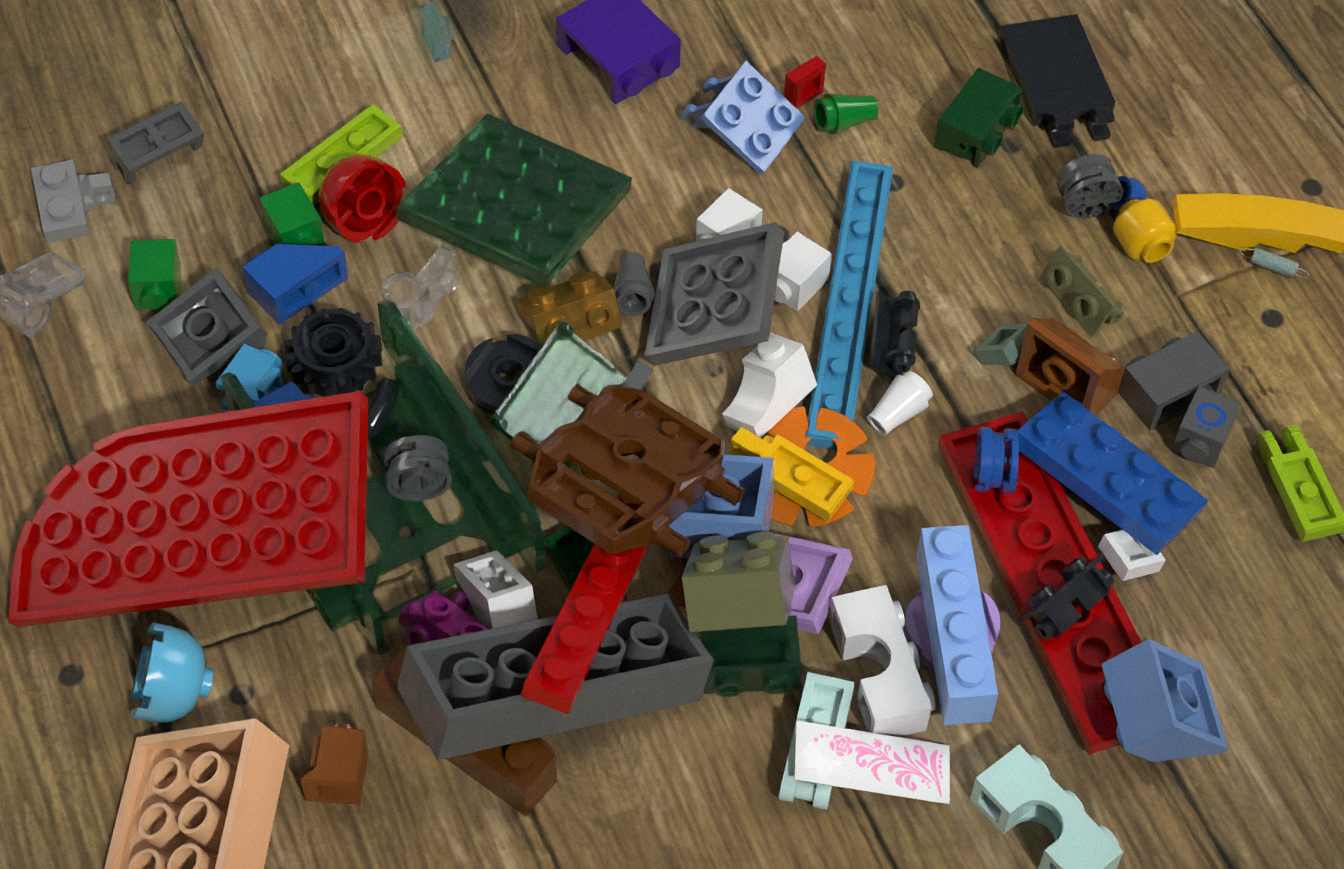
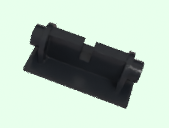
[870,291,920,381]
[1018,553,1114,640]

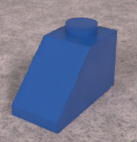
[242,244,348,325]

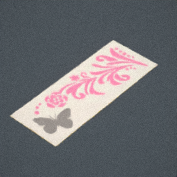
[794,720,950,804]

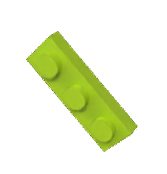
[280,104,403,206]

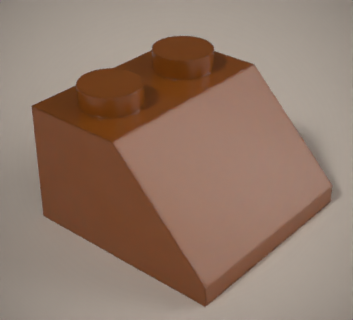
[1015,318,1125,415]

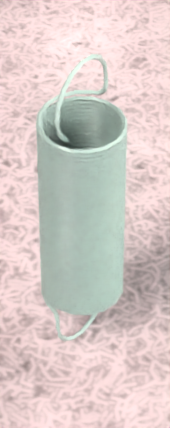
[1240,247,1309,278]

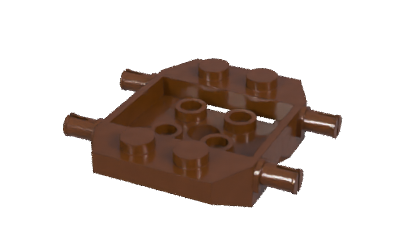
[510,384,745,557]

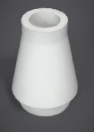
[867,371,933,436]

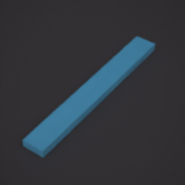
[805,161,893,450]

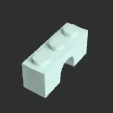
[970,745,1123,869]

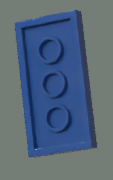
[1018,392,1209,555]

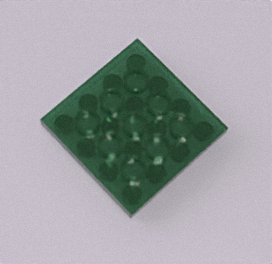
[397,113,632,288]

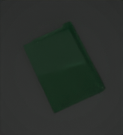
[490,321,627,468]

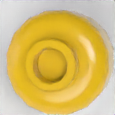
[1113,199,1177,263]

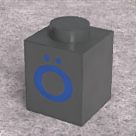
[1172,386,1241,468]

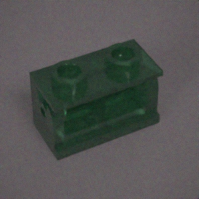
[700,615,802,697]

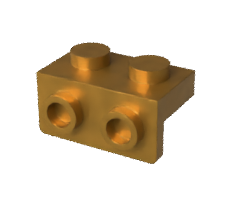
[516,271,622,353]

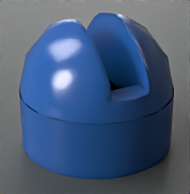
[1113,176,1147,210]

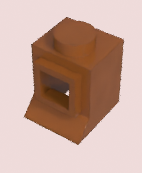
[300,723,369,805]

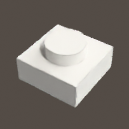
[1098,530,1166,581]

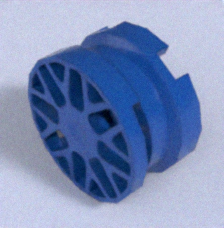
[974,427,1019,494]

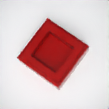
[784,55,826,109]

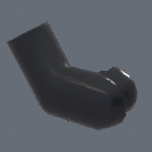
[368,378,399,440]

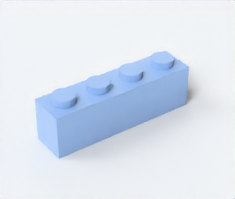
[916,525,998,725]

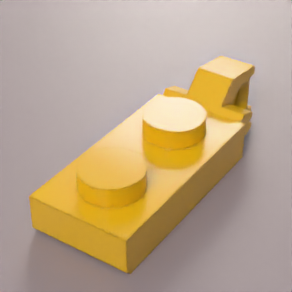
[729,427,854,522]

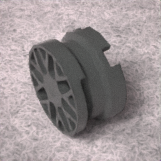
[1056,154,1123,219]
[384,435,452,501]

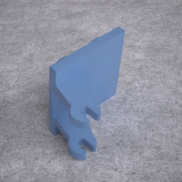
[681,61,805,175]

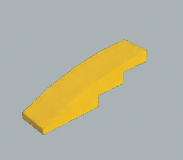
[1172,193,1344,254]

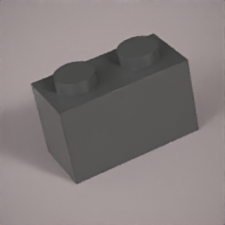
[1118,331,1230,431]

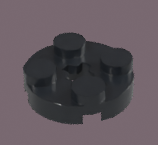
[465,334,554,422]

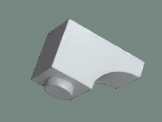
[722,333,817,438]
[453,550,538,629]

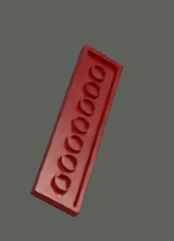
[938,411,1142,755]

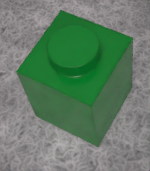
[260,182,325,246]
[128,239,181,310]

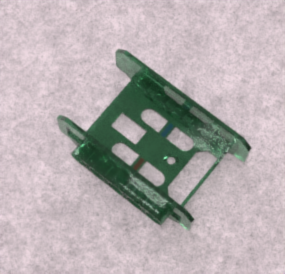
[221,300,545,654]

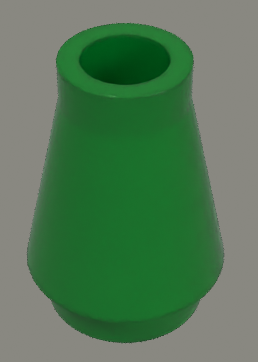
[814,93,879,135]

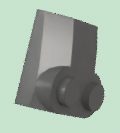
[146,268,267,386]

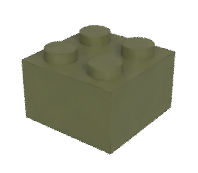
[682,532,795,632]

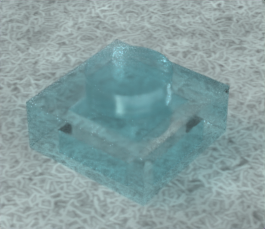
[419,2,454,62]

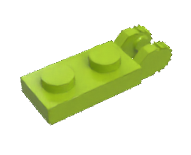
[1256,424,1344,542]

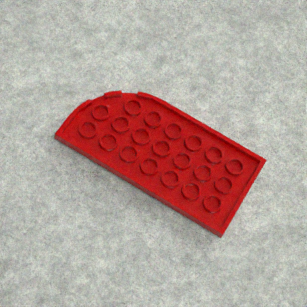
[8,391,368,627]

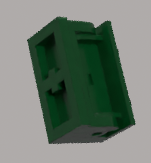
[934,67,1023,168]

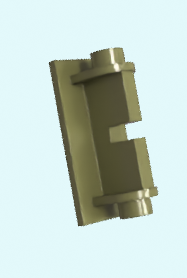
[1040,246,1124,337]

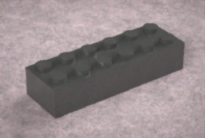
[397,593,714,761]

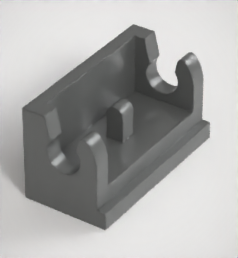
[107,101,204,184]

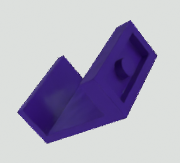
[556,0,681,105]

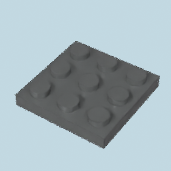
[644,222,784,366]

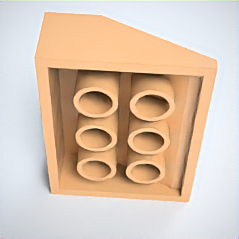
[104,718,290,869]

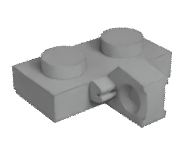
[31,159,116,243]

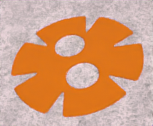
[767,407,875,527]

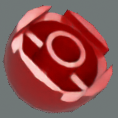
[318,154,407,243]

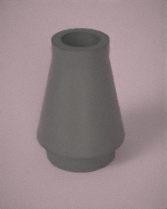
[613,252,655,316]

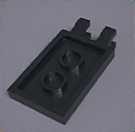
[998,14,1115,148]

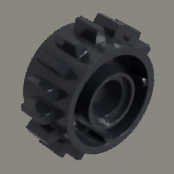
[284,308,383,397]

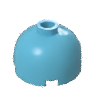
[131,622,214,723]

